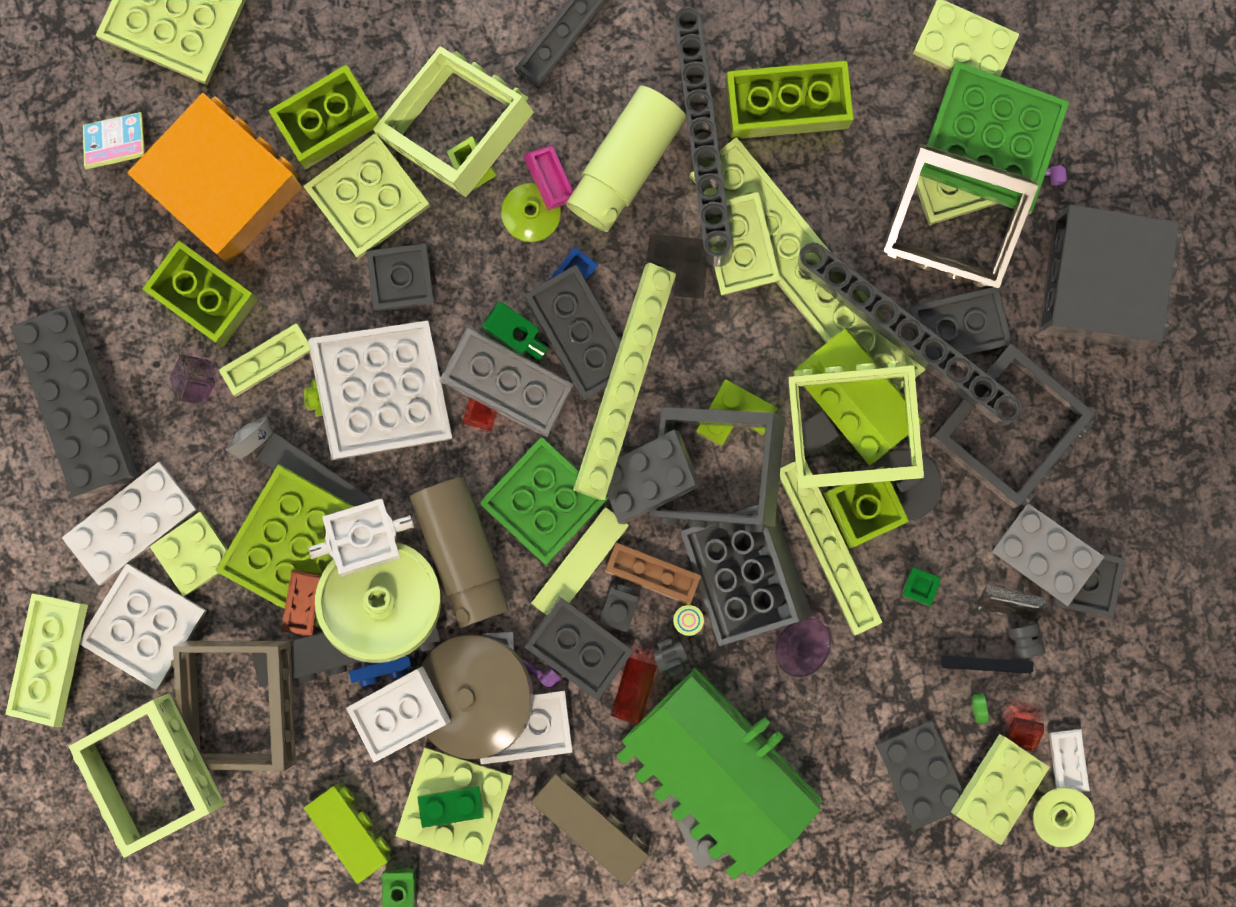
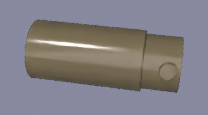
[409,477,509,629]

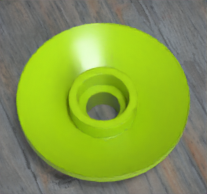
[501,183,561,242]

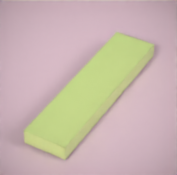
[531,507,629,615]

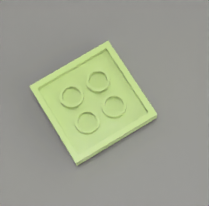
[303,133,430,259]
[395,747,512,865]

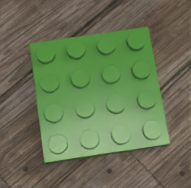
[920,61,1069,215]

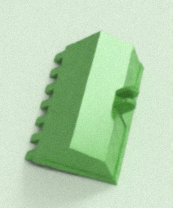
[616,666,822,879]

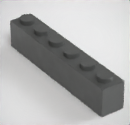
[251,621,442,687]

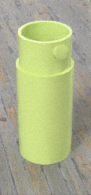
[566,86,687,232]

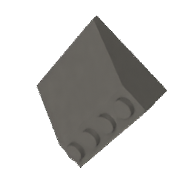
[680,504,812,646]

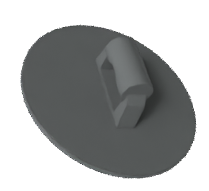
[872,449,942,521]

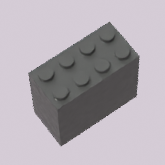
[1038,205,1181,351]

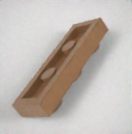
[605,543,701,606]

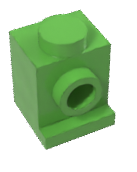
[382,869,416,907]

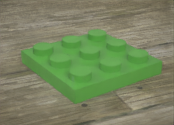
[479,437,608,565]

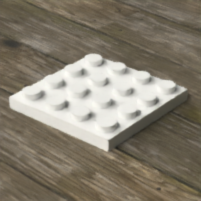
[308,321,452,460]

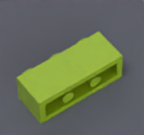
[304,783,391,884]

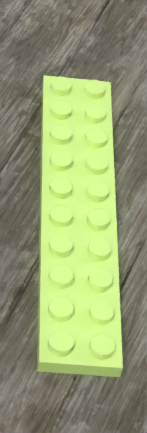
[689,137,926,391]

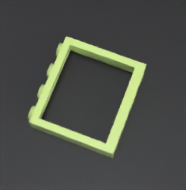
[373,46,534,197]
[788,361,924,489]
[68,693,225,858]

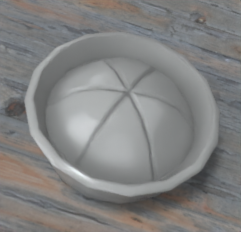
[225,416,273,459]

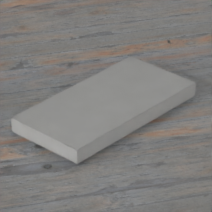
[439,327,573,437]

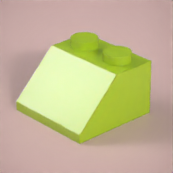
[822,466,909,548]

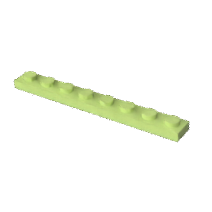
[573,263,676,501]

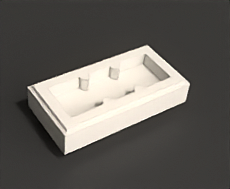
[1049,729,1090,792]

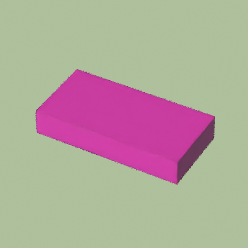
[524,145,573,211]

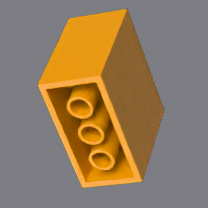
[127,92,303,266]

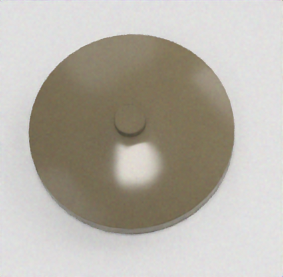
[420,635,533,759]

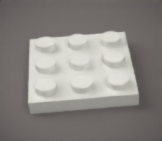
[80,564,207,690]

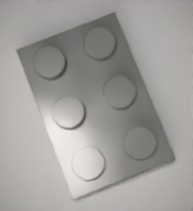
[992,503,1105,607]

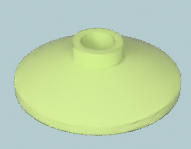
[1033,787,1095,847]

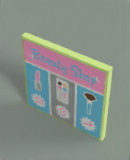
[83,112,145,170]

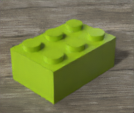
[268,64,380,170]
[142,240,259,347]

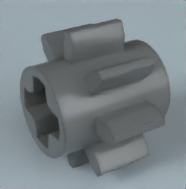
[652,639,689,677]

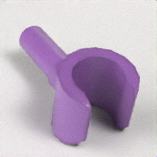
[1045,165,1067,186]
[522,659,561,688]

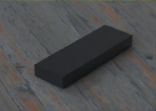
[936,655,1034,674]

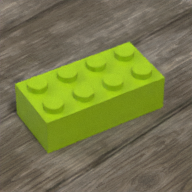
[725,61,854,140]

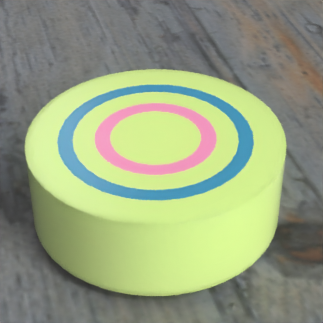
[673,605,704,636]

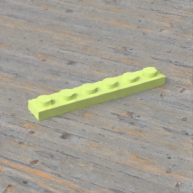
[780,460,883,636]

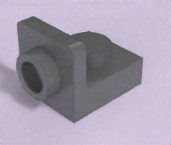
[599,584,640,632]

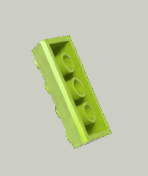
[792,327,924,466]

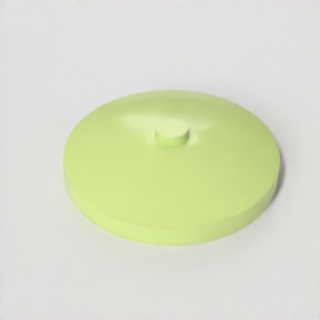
[315,542,441,663]

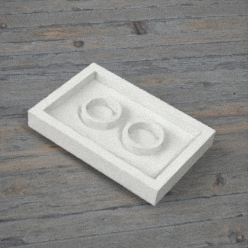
[346,667,451,762]
[480,691,573,764]

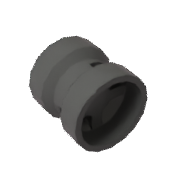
[1008,623,1046,659]

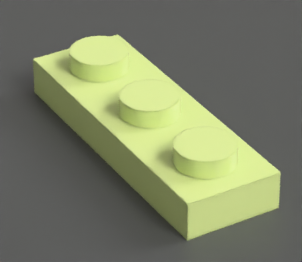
[219,323,310,397]

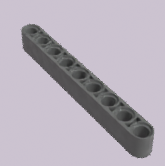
[674,7,732,267]
[798,243,1022,426]

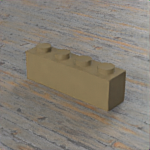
[531,772,649,885]

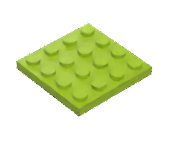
[215,464,355,630]

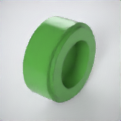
[971,693,989,725]

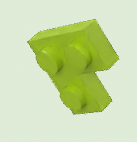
[696,379,778,447]

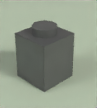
[789,410,839,458]

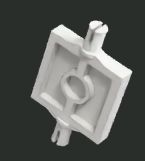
[308,498,414,577]

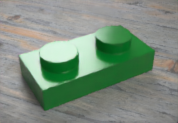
[417,786,484,828]

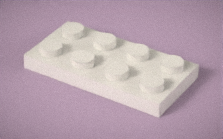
[62,462,198,585]

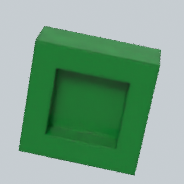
[901,567,941,607]

